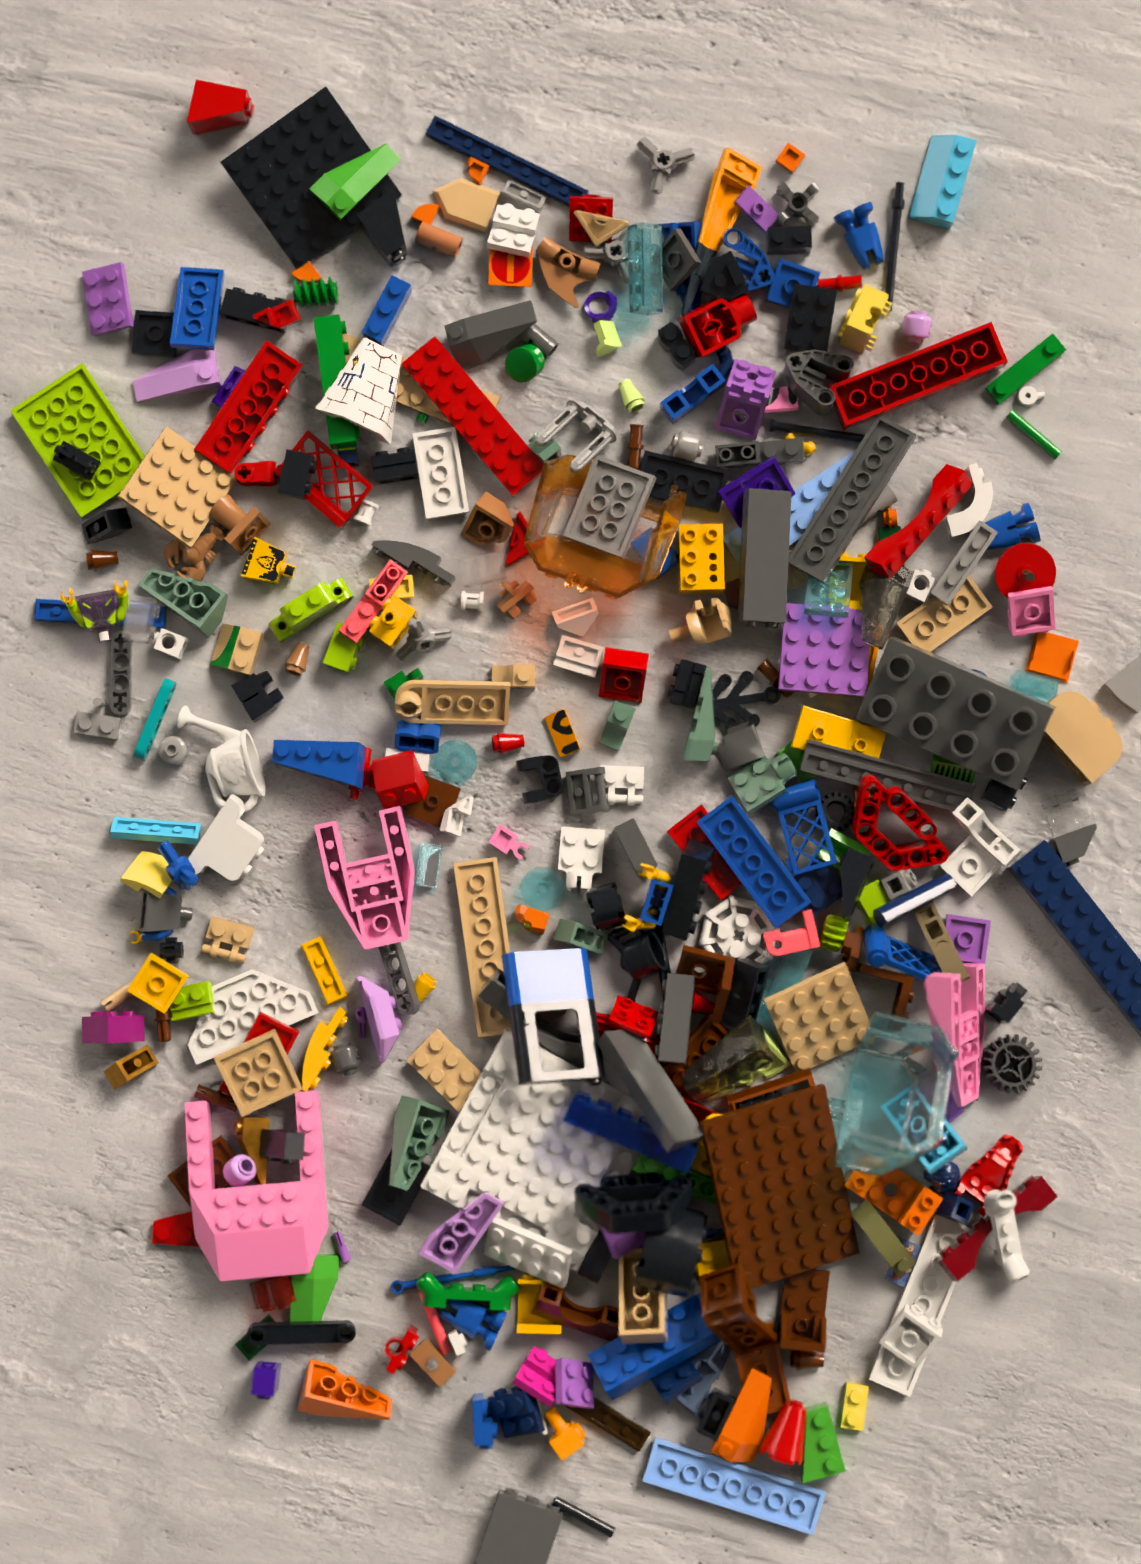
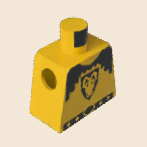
[241,537,296,584]

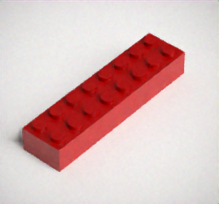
[828,322,1008,431]

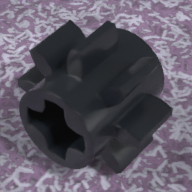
[159,937,184,963]

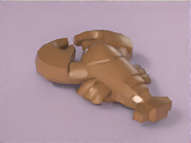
[163,524,225,582]

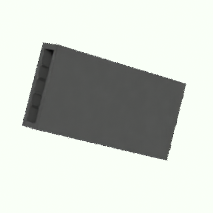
[475,1488,563,1564]

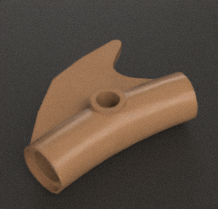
[536,237,601,308]

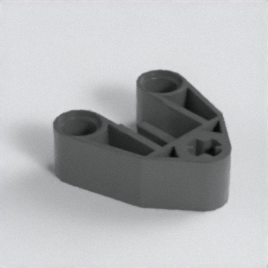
[783,350,854,416]

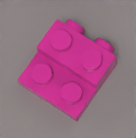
[512,1346,556,1407]

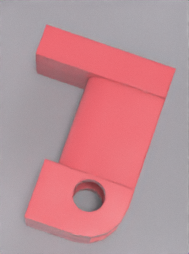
[763,909,820,956]

